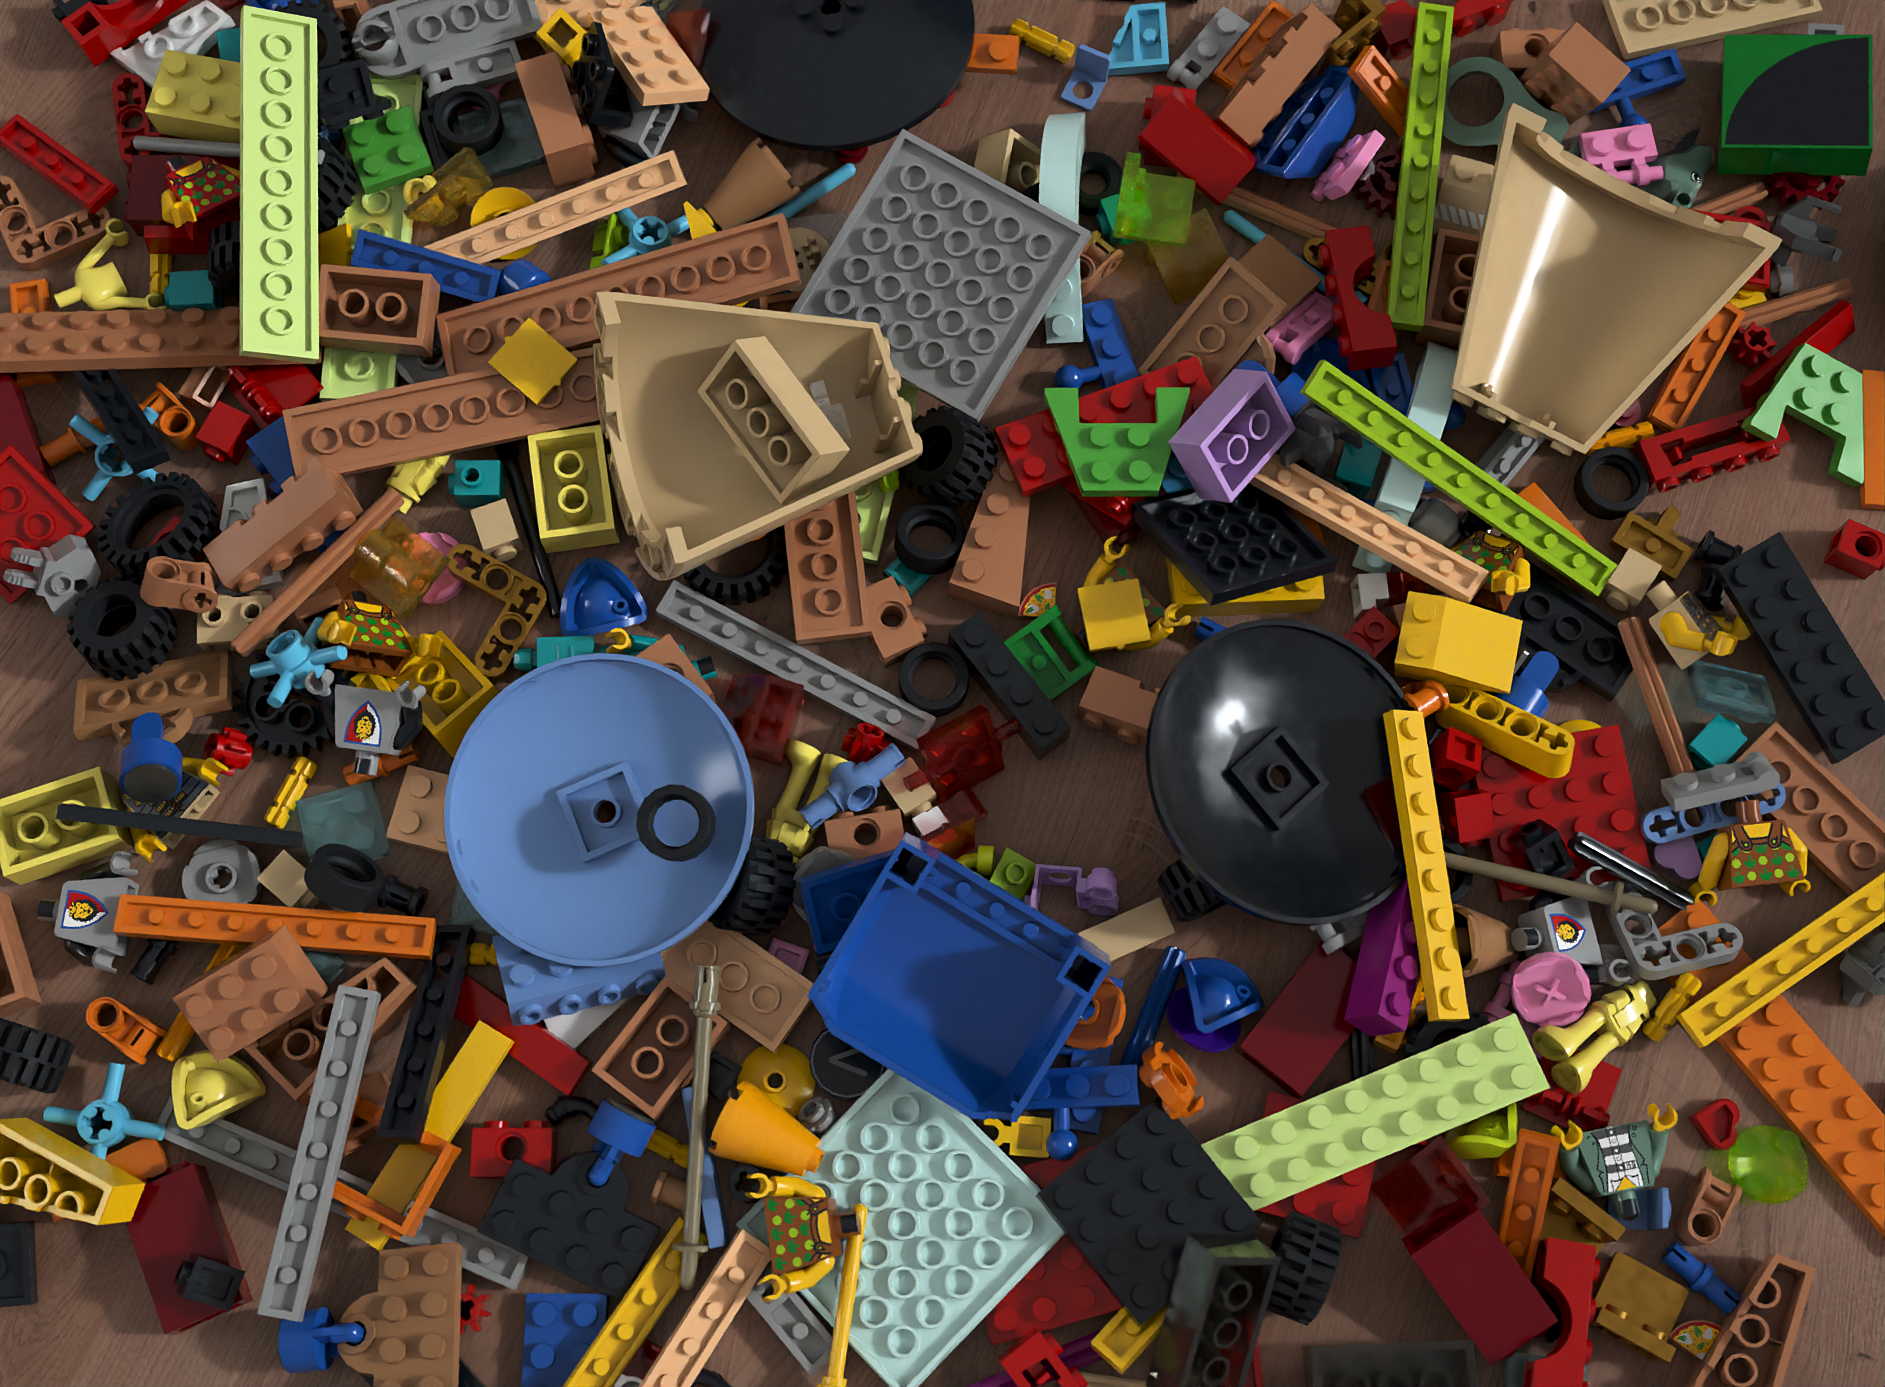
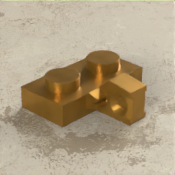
[1608,505,1694,583]

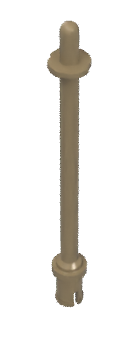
[1444,852,1658,916]
[672,965,721,1290]

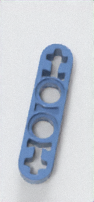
[1640,782,1786,844]

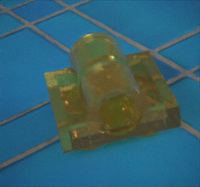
[348,516,451,620]

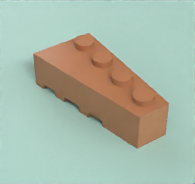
[1211,3,1342,150]
[948,451,1030,620]
[203,456,364,594]
[1076,666,1161,745]
[244,957,417,1107]
[1685,1253,1816,1387]

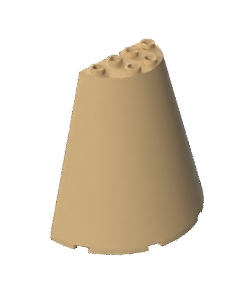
[1450,103,1783,456]
[593,291,923,581]

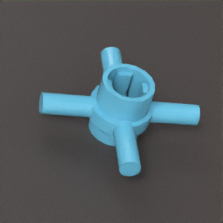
[602,207,689,266]
[69,406,159,501]
[250,617,347,708]
[43,1062,166,1160]

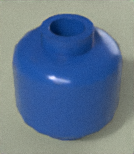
[498,259,551,296]

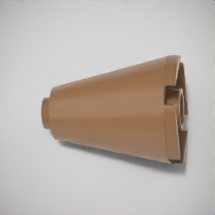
[703,137,803,231]
[1452,903,1522,979]

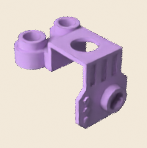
[1024,864,1119,917]

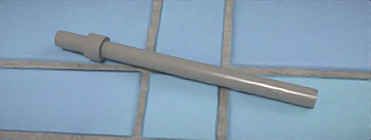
[133,136,325,165]

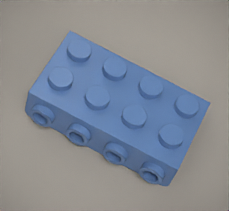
[492,935,666,1026]

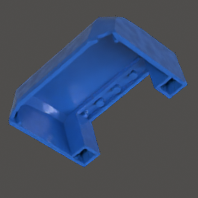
[807,832,1111,1122]

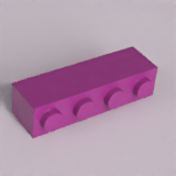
[1344,878,1420,1037]

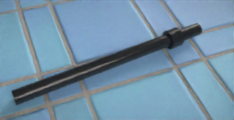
[494,441,561,618]

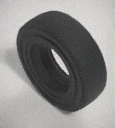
[1079,152,1125,216]

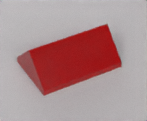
[1137,87,1255,206]

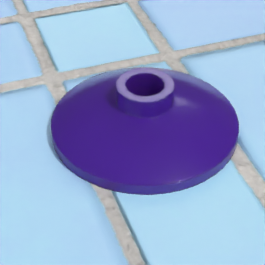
[1166,988,1241,1052]

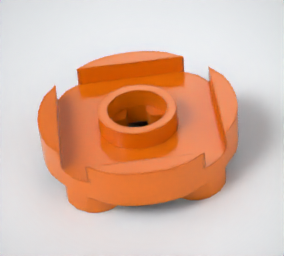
[1064,976,1126,1051]
[1138,1042,1204,1120]

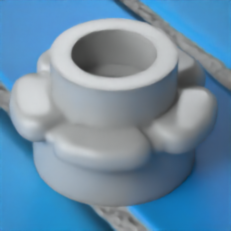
[1768,263,1794,298]
[798,1096,836,1135]

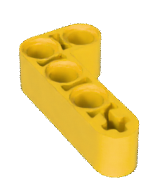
[1434,683,1575,778]

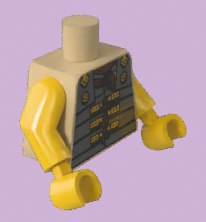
[1646,580,1751,670]
[119,757,229,864]

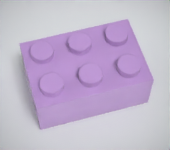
[1168,369,1296,503]

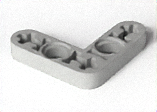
[1601,879,1743,981]

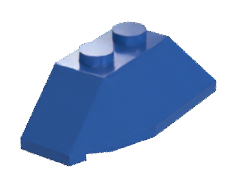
[1253,64,1359,179]

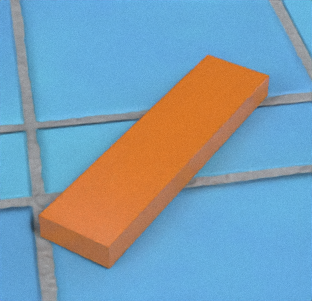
[1644,302,1746,433]
[1860,369,1885,510]
[1498,1128,1561,1281]

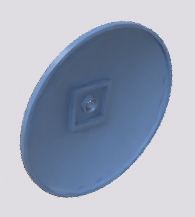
[444,653,755,967]

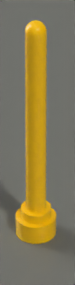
[817,1203,867,1387]

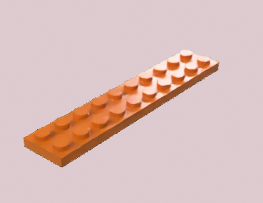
[1646,898,1885,1239]

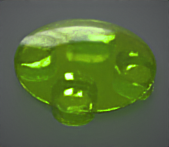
[1729,1125,1809,1205]

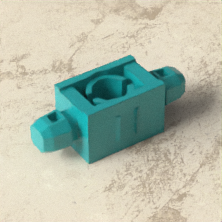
[514,636,621,672]

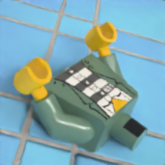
[1551,1103,1678,1219]

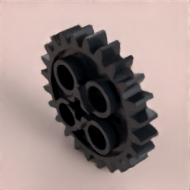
[233,642,357,759]

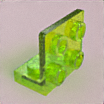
[1114,152,1195,247]

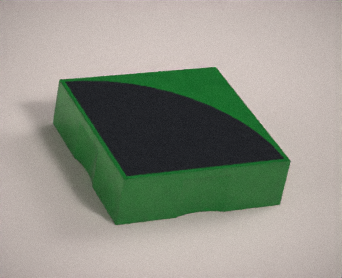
[1717,35,1873,176]

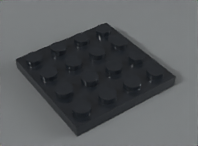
[1130,483,1338,606]
[1036,1096,1263,1327]

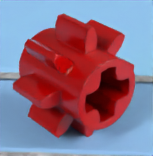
[1727,322,1777,370]
[840,723,890,764]
[203,726,253,777]
[460,1284,492,1335]

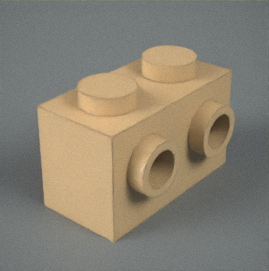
[196,591,282,653]

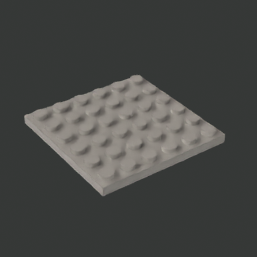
[790,129,1091,422]

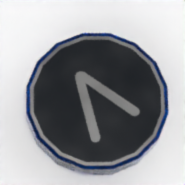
[809,1028,886,1101]

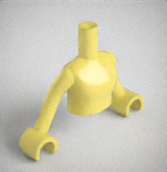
[54,218,168,311]

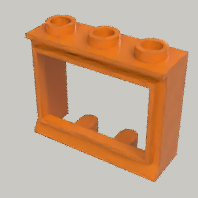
[332,1095,462,1240]

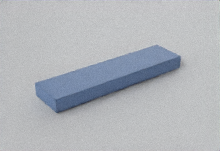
[681,1087,730,1250]

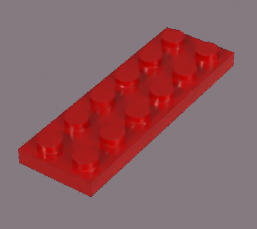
[994,356,1213,497]

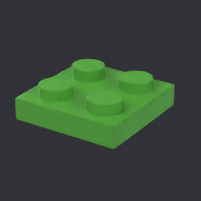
[342,105,435,195]

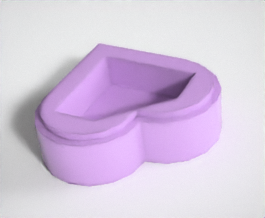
[1650,835,1702,881]

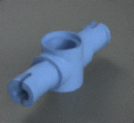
[799,743,907,830]

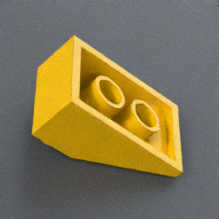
[1394,591,1523,695]
[383,630,499,759]

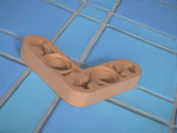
[0,176,112,271]

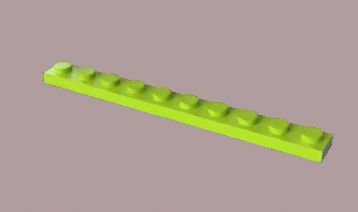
[1386,2,1454,332]
[1299,360,1618,596]

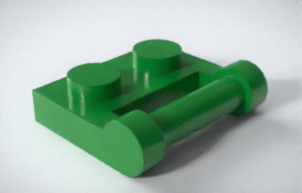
[1004,605,1100,701]

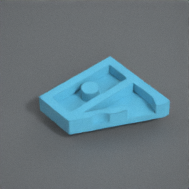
[1108,2,1169,76]

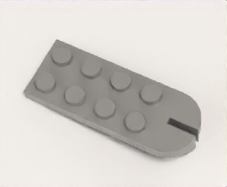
[352,0,543,80]

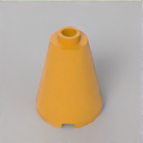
[708,1080,825,1177]

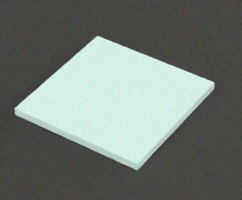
[736,1069,1065,1387]

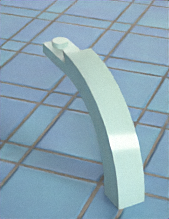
[1039,112,1087,343]
[1352,341,1458,577]

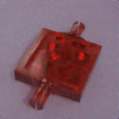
[903,704,1021,804]

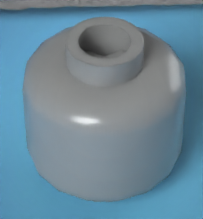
[1407,497,1460,548]

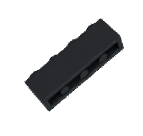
[948,611,1072,760]

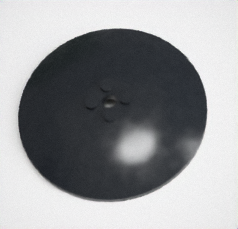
[695,0,975,151]
[1145,619,1435,926]

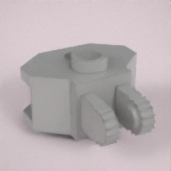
[3,534,101,619]

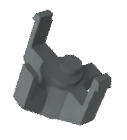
[1771,195,1843,267]
[1279,407,1362,492]
[1839,932,1885,1006]

